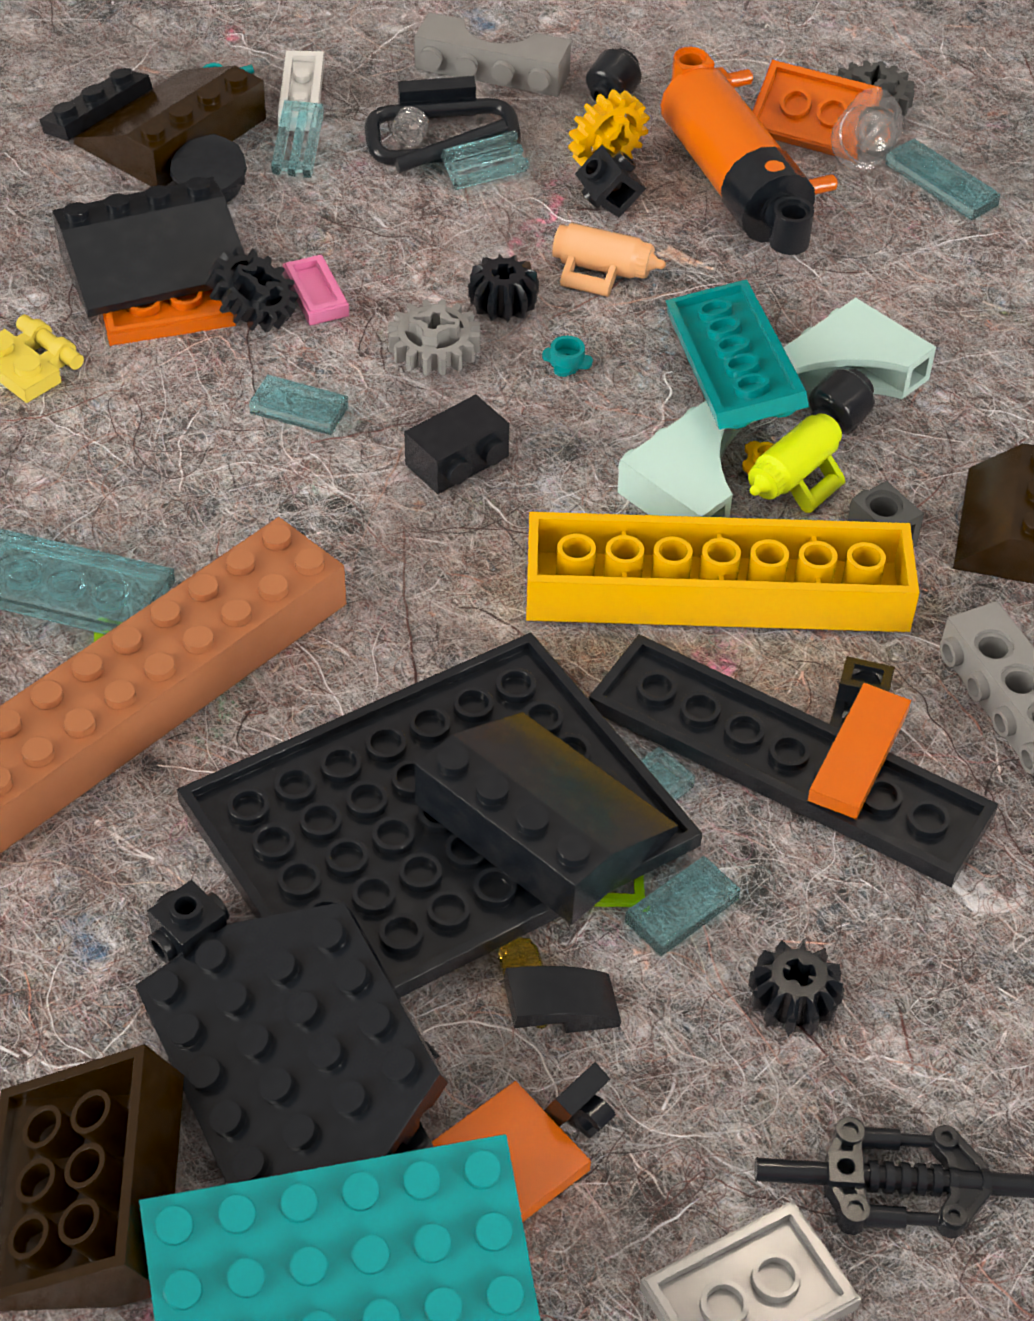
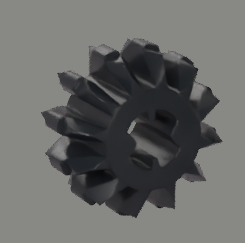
[468,254,539,322]
[748,939,844,1036]

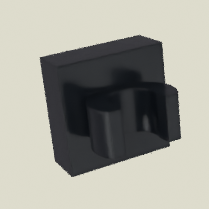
[544,1062,616,1139]

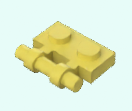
[0,314,84,403]

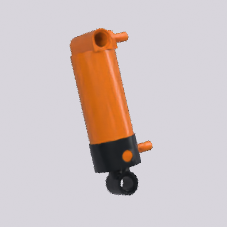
[660,47,838,255]

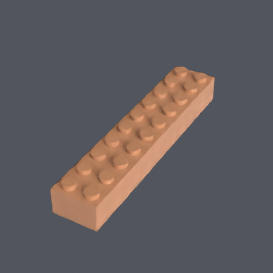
[0,517,347,854]

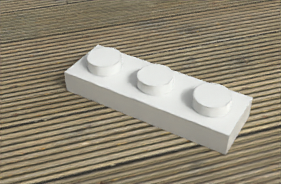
[278,51,324,133]

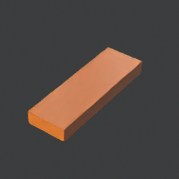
[807,683,911,819]

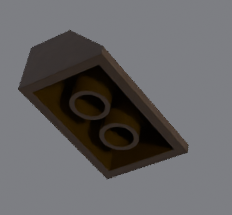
[953,443,1034,584]

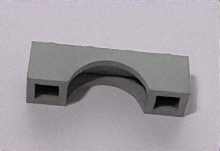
[414,12,571,97]

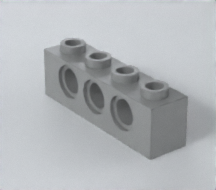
[939,601,1034,776]

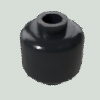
[586,48,642,101]
[809,368,875,434]

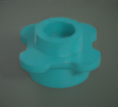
[542,335,593,377]

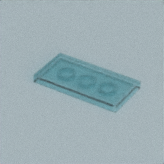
[0,529,175,634]

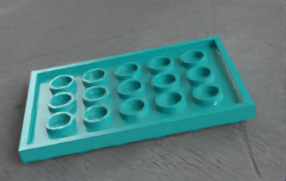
[139,1134,541,1321]

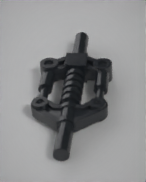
[754,1116,1034,1239]

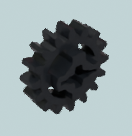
[206,247,298,332]

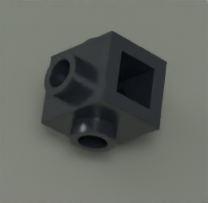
[575,144,646,218]
[147,879,230,963]

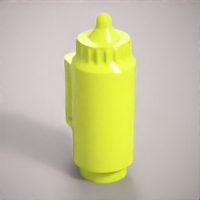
[748,413,845,513]

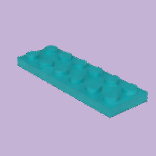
[665,279,809,430]

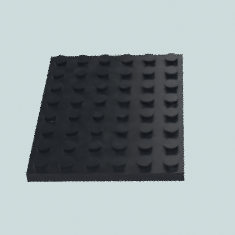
[177,632,703,998]

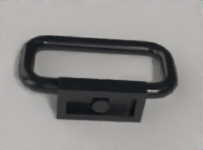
[364,76,521,166]

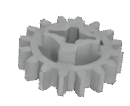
[388,299,481,376]

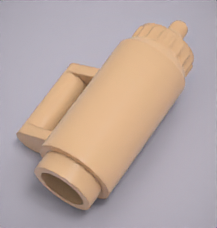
[552,223,666,297]

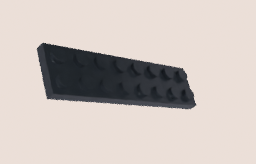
[589,634,998,888]

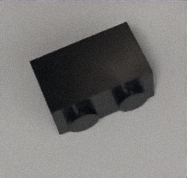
[404,394,509,494]

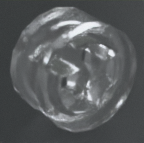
[390,106,430,147]

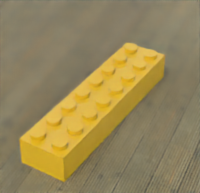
[526,512,919,632]

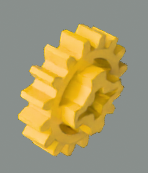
[568,89,650,167]

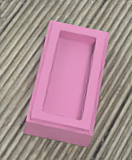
[282,255,349,326]

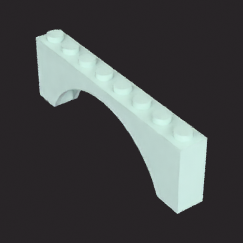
[617,298,936,518]

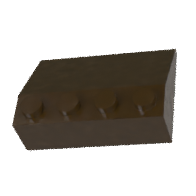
[73,66,266,187]
[0,1044,184,1311]

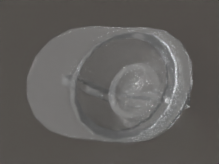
[831,87,904,172]

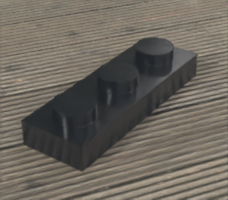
[39,68,153,141]

